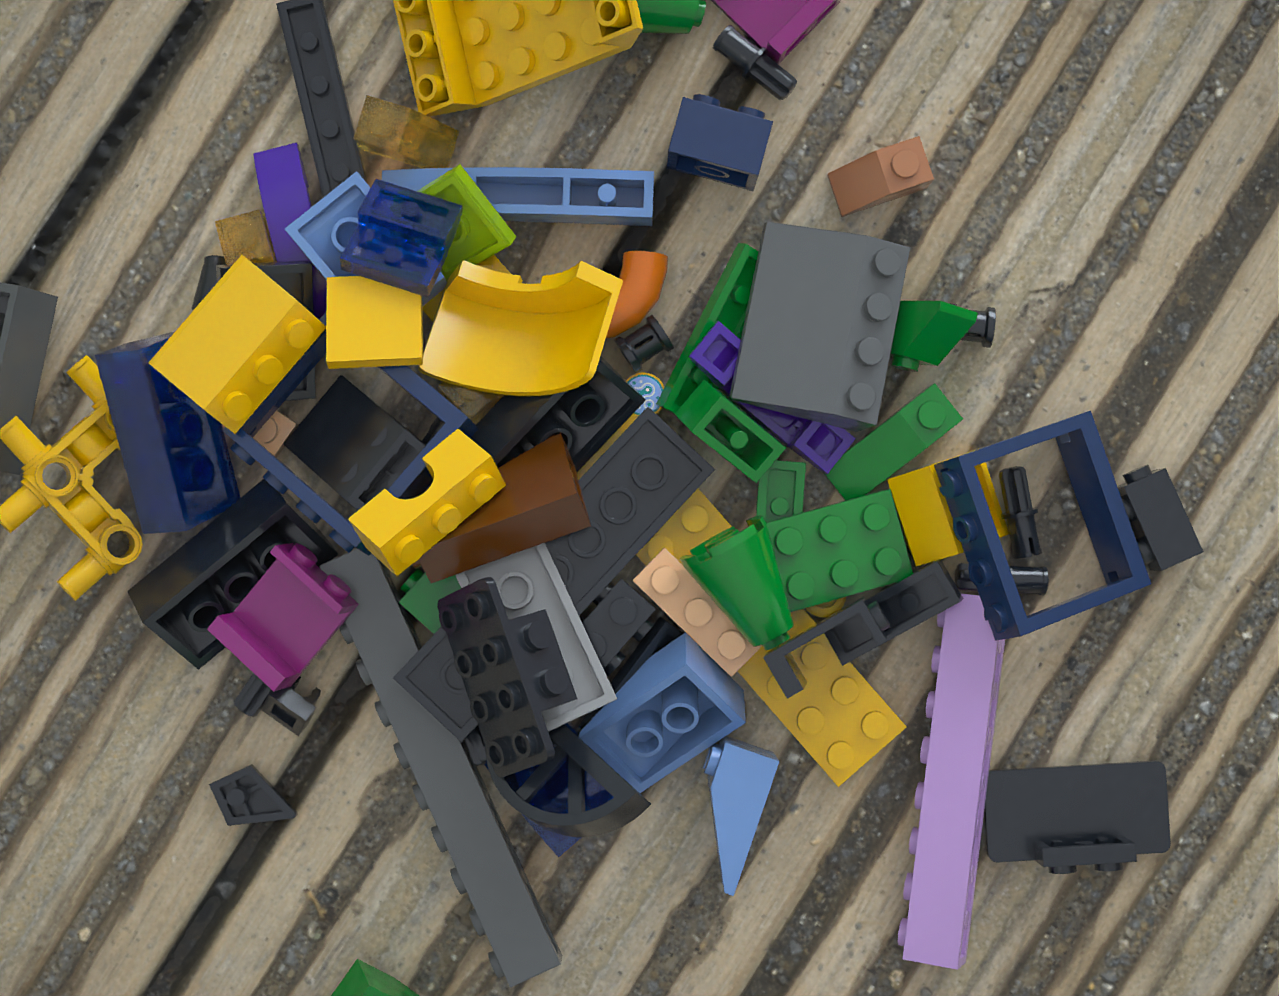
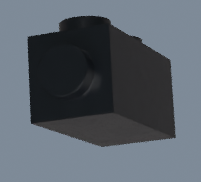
[1117,464,1204,571]

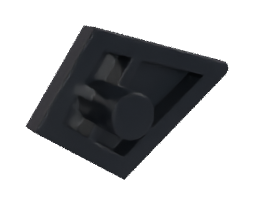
[209,764,298,826]

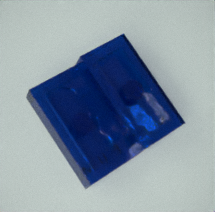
[340,179,463,297]

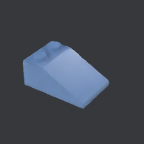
[285,171,447,306]
[579,632,746,793]
[702,736,779,896]

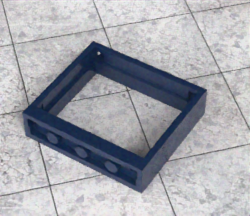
[222,312,479,556]
[934,410,1151,641]

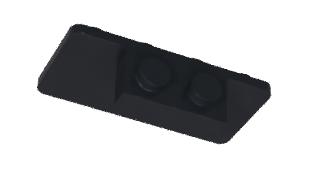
[437,577,577,777]
[984,760,1171,874]

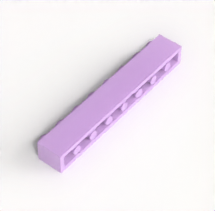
[898,593,1005,970]

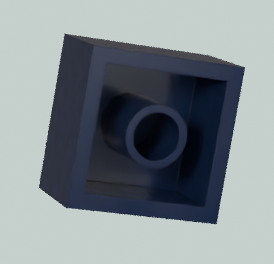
[667,94,773,191]

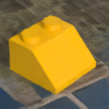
[887,450,1009,566]

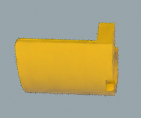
[418,260,623,396]

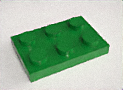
[766,489,913,612]

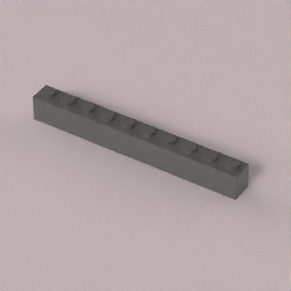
[320,549,563,988]

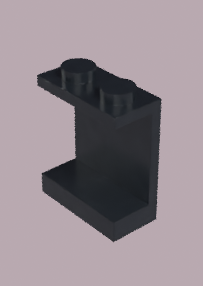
[763,596,890,699]

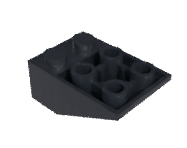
[283,375,426,510]

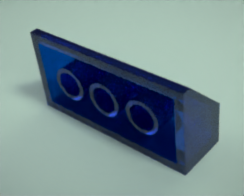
[95,331,241,534]

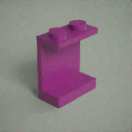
[711,0,841,65]
[207,543,359,692]

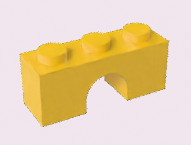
[348,429,506,576]

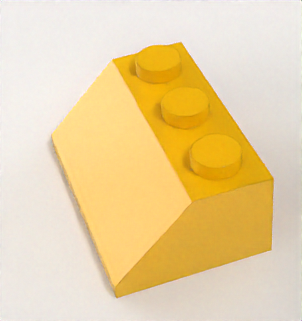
[148,255,326,434]

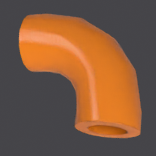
[606,251,668,339]

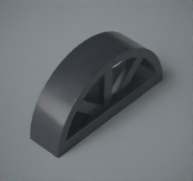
[485,724,651,837]

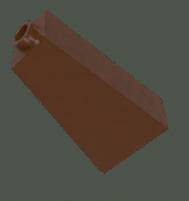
[413,433,591,583]

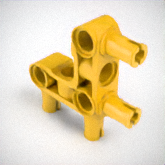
[0,355,148,601]

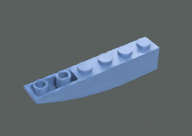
[381,167,654,226]

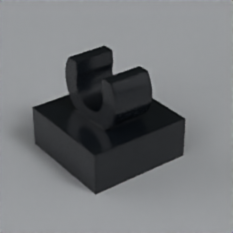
[262,676,321,737]

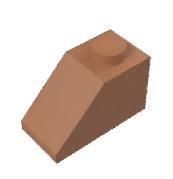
[827,136,934,217]

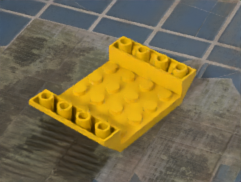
[393,0,643,117]

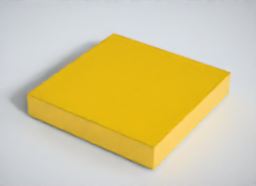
[326,273,423,369]

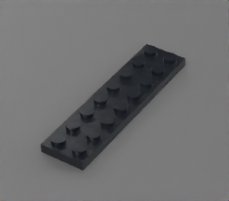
[393,407,715,742]

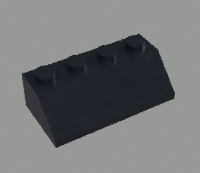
[470,356,646,472]
[127,479,338,670]

